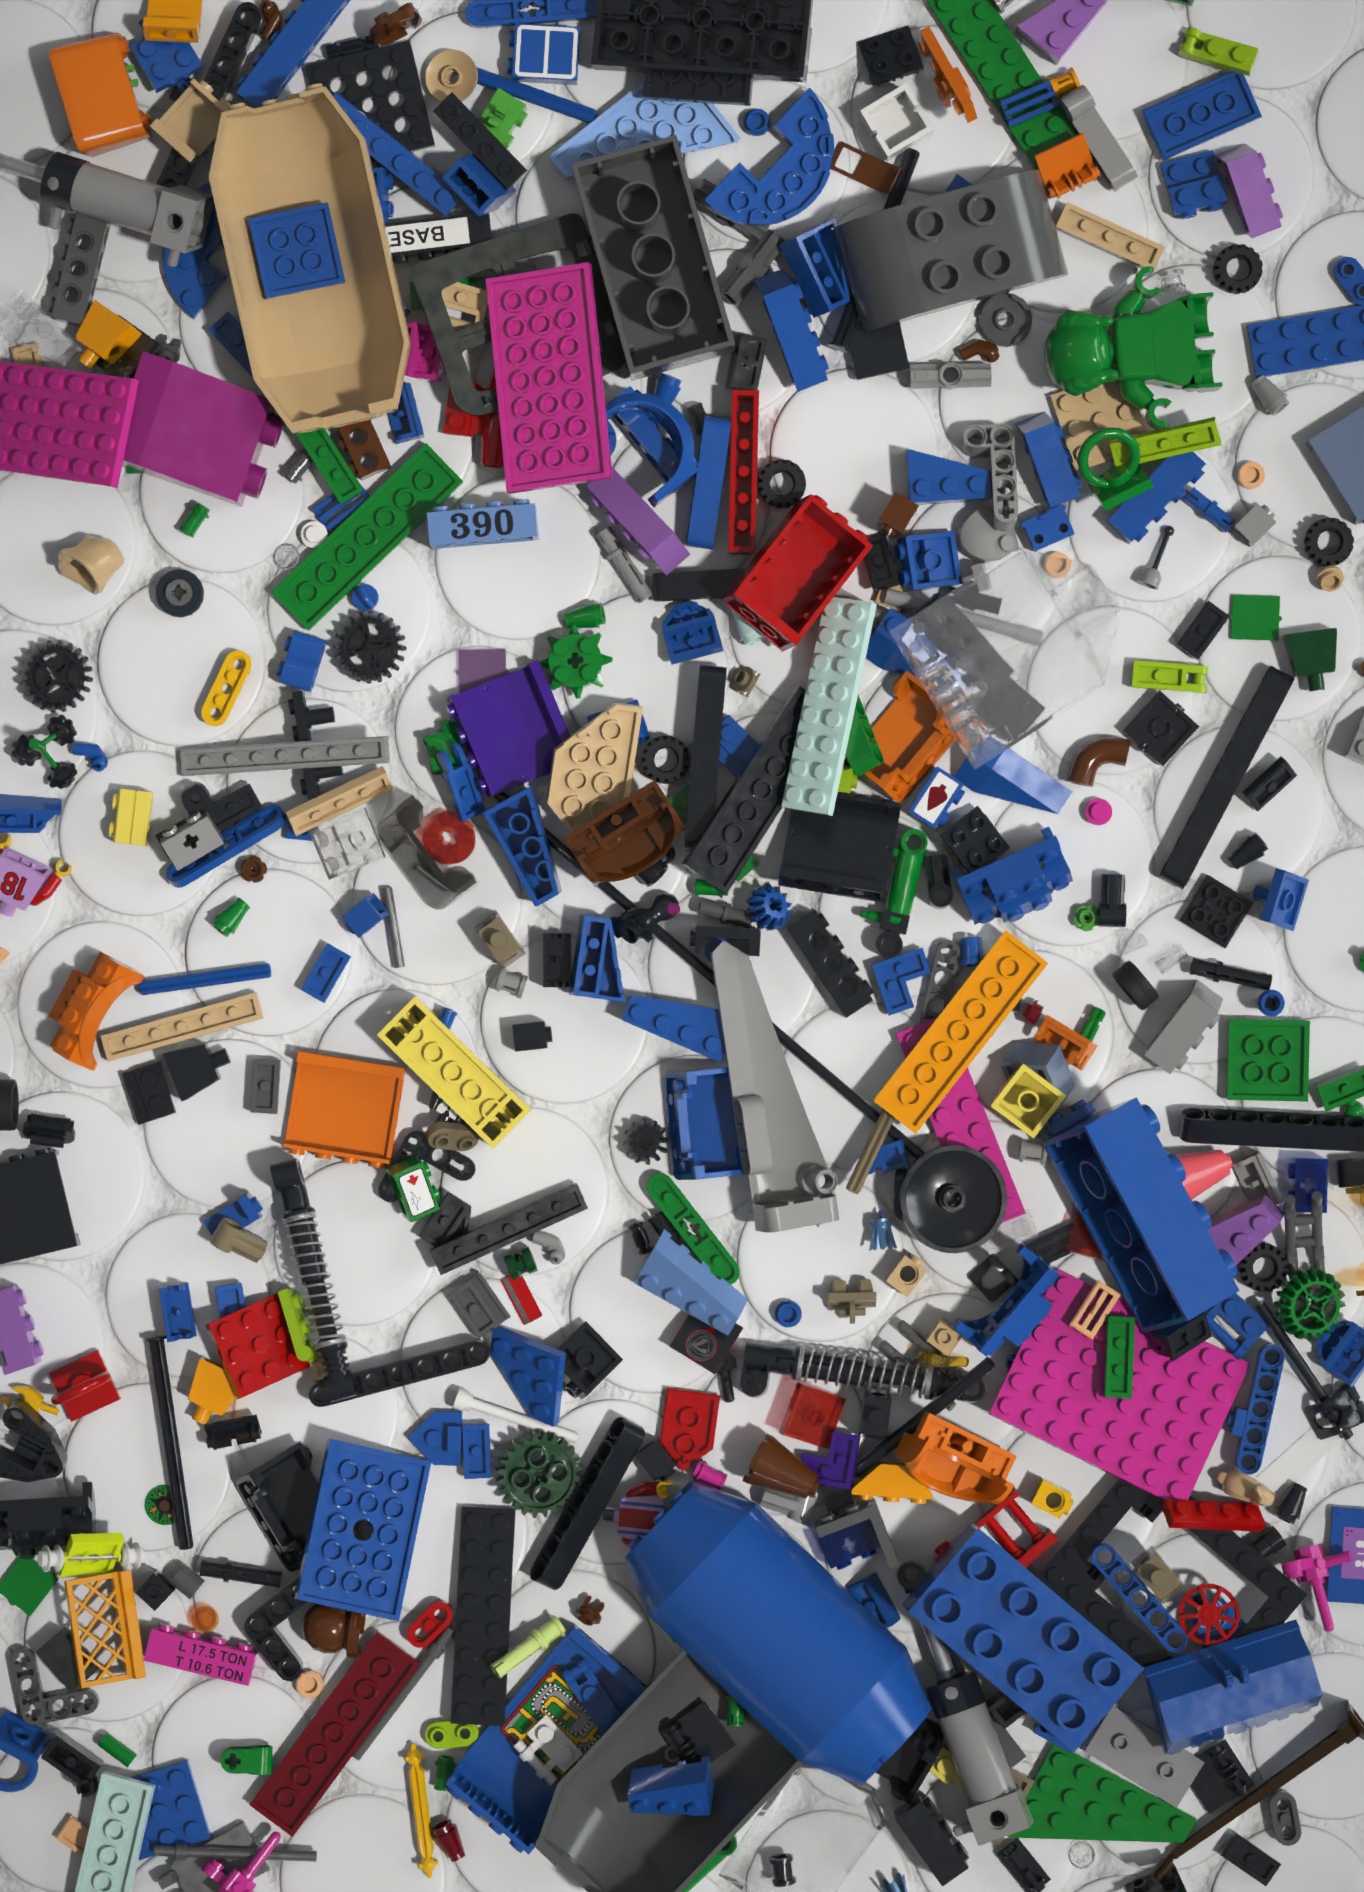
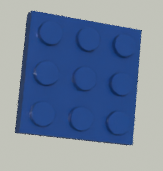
[248,202,345,300]
[129,1760,212,1860]

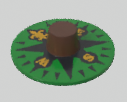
[145,1485,175,1525]

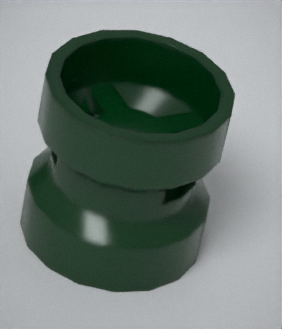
[503,1246,538,1280]

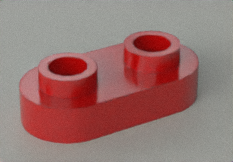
[407,1601,453,1648]

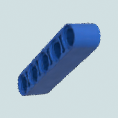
[686,416,731,550]
[1235,1343,1285,1475]
[1092,1543,1188,1653]

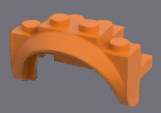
[48,951,145,1071]
[893,1411,1017,1505]

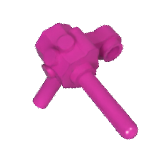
[1281,1544,1352,1632]
[201,1832,281,1892]

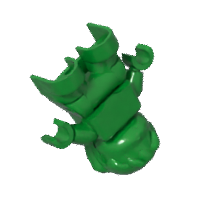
[1044,266,1222,430]

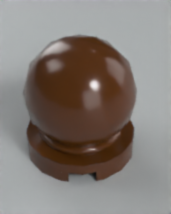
[302,1604,366,1658]

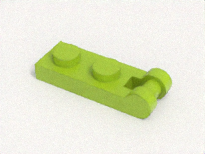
[1178,27,1259,76]
[1131,660,1209,693]
[278,1288,320,1362]

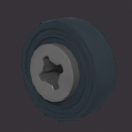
[155,569,204,618]

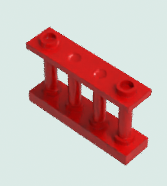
[933,1488,1058,1567]

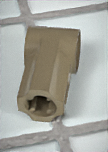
[210,1217,268,1263]

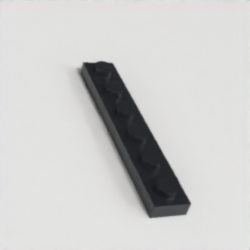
[429,1183,588,1275]

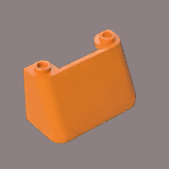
[49,33,152,157]
[845,671,966,803]

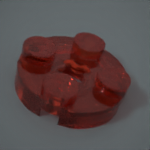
[422,811,476,865]

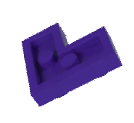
[801,1431,861,1490]

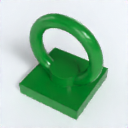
[1077,427,1154,511]

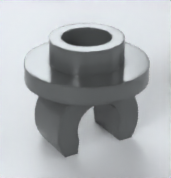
[154,335,181,363]

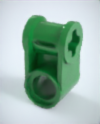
[221,1745,273,1775]

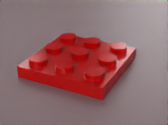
[205,1293,310,1399]

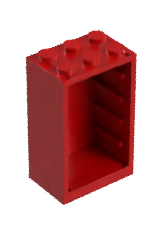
[720,494,873,652]

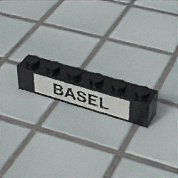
[385,213,493,263]

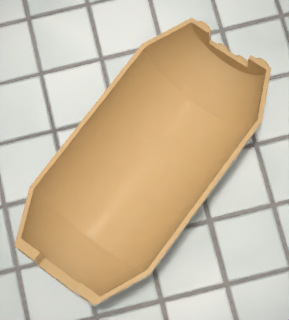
[208,83,411,433]

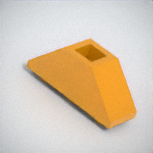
[851,1461,933,1504]

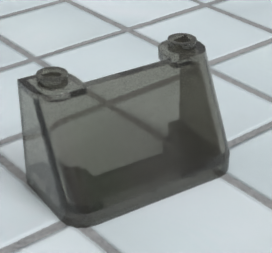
[378,795,480,910]

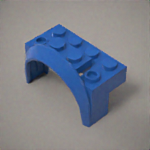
[606,386,699,508]

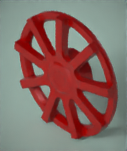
[1178,1584,1240,1645]

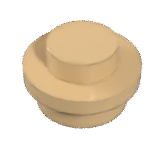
[1316,566,1344,592]

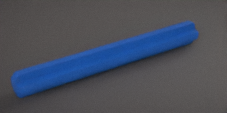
[477,67,597,123]
[139,963,272,995]

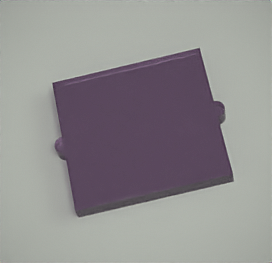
[456,649,509,693]

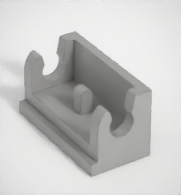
[1233,1152,1284,1205]

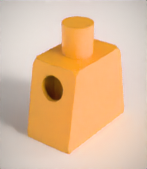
[76,300,142,370]
[188,1356,236,1424]

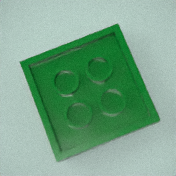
[1226,1019,1310,1102]

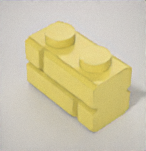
[109,789,153,846]

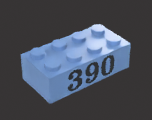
[427,499,539,549]

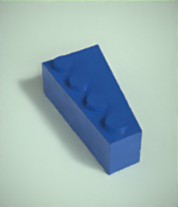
[754,268,829,392]

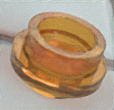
[191,1606,219,1633]

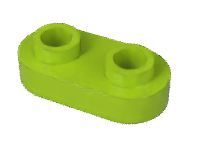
[425,1719,479,1749]

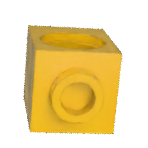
[1030,1478,1074,1519]

